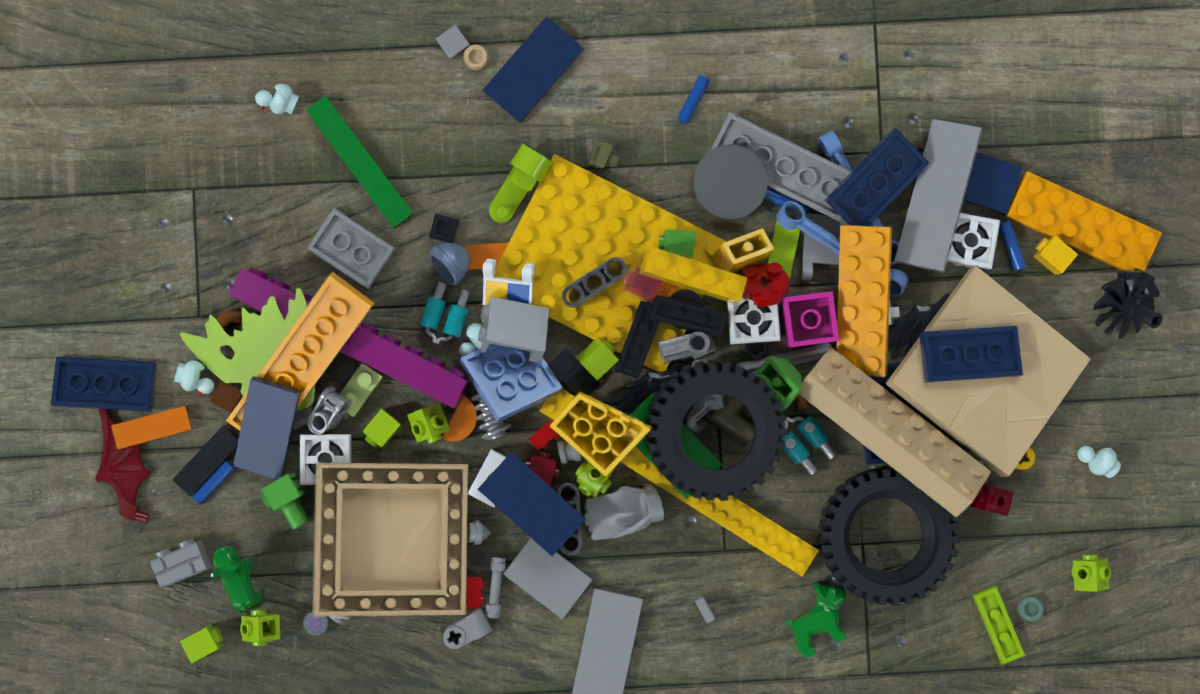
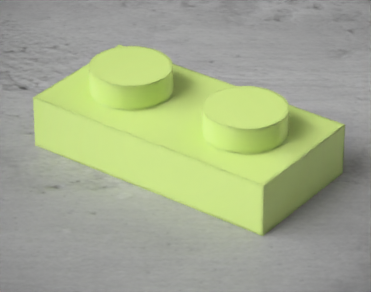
[340,363,383,417]

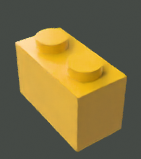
[712,228,774,273]

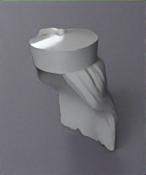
[584,484,664,540]

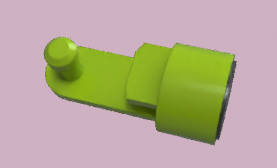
[489,143,553,223]

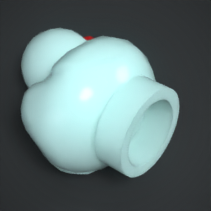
[255,84,299,115]
[459,323,484,357]
[174,360,214,397]
[1077,446,1121,478]

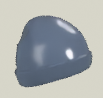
[429,242,471,285]

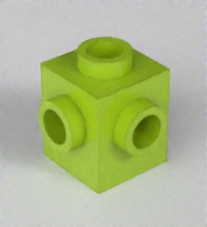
[407,403,450,444]
[575,462,615,498]
[1071,554,1111,592]
[240,609,280,646]

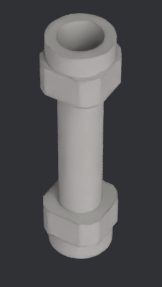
[485,557,506,618]

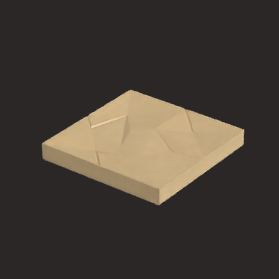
[886,266,1091,477]
[312,463,468,617]

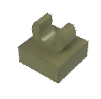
[588,142,619,169]

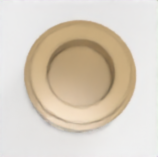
[464,45,489,71]

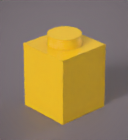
[1033,235,1078,275]

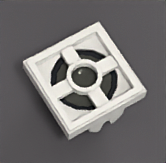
[947,213,1000,270]
[727,297,781,344]
[300,434,351,485]

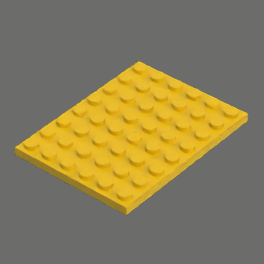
[495,154,727,372]

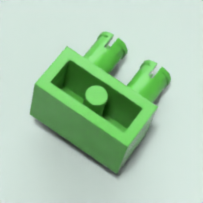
[261,472,310,530]

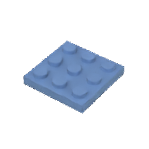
[459,344,563,423]

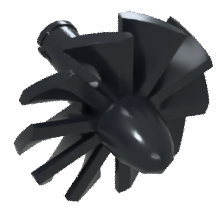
[1093,268,1163,339]

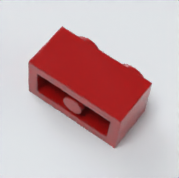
[528,419,560,451]
[466,576,484,609]

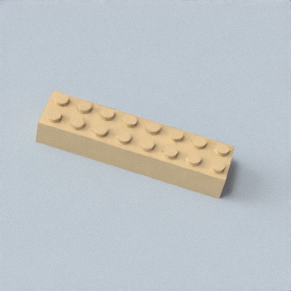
[799,347,991,517]

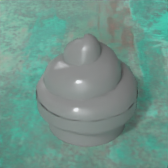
[467,520,491,545]

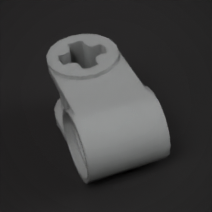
[308,385,352,434]
[443,609,492,649]

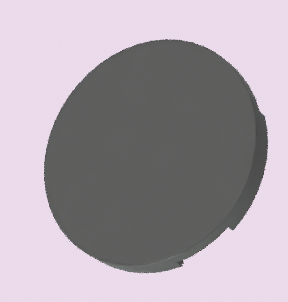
[694,144,768,219]

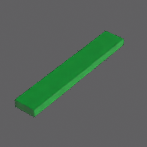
[306,95,413,228]

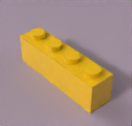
[639,247,747,303]

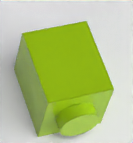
[576,338,619,380]
[362,408,403,448]
[180,624,224,664]

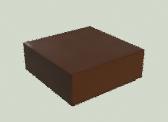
[210,380,243,413]

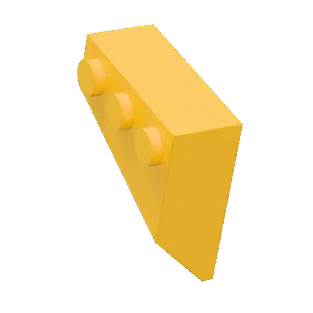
[550,392,652,477]

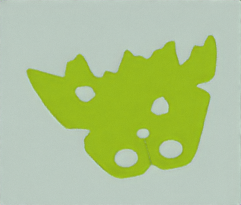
[180,288,315,410]

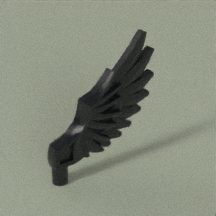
[888,293,951,356]
[600,360,691,415]

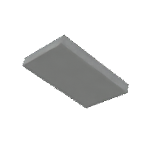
[307,208,396,289]
[503,538,592,619]

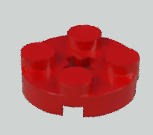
[741,262,790,307]

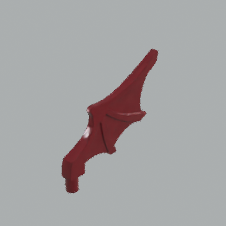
[96,409,151,524]

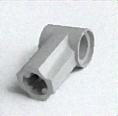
[658,332,710,363]

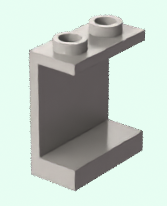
[478,297,549,363]

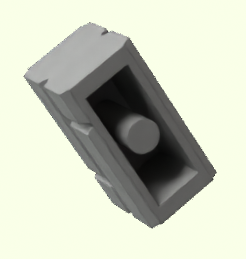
[150,538,212,589]

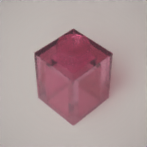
[622,266,663,304]

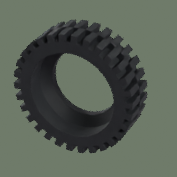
[644,360,787,501]
[818,468,960,606]

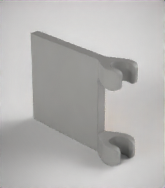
[801,214,848,281]

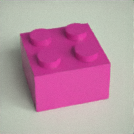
[780,291,839,348]

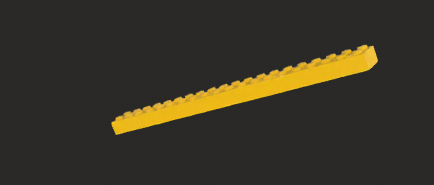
[540,389,819,577]

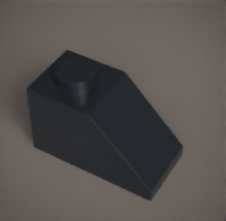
[548,348,600,395]

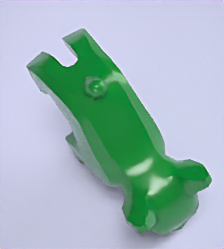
[210,545,264,613]
[786,582,847,659]

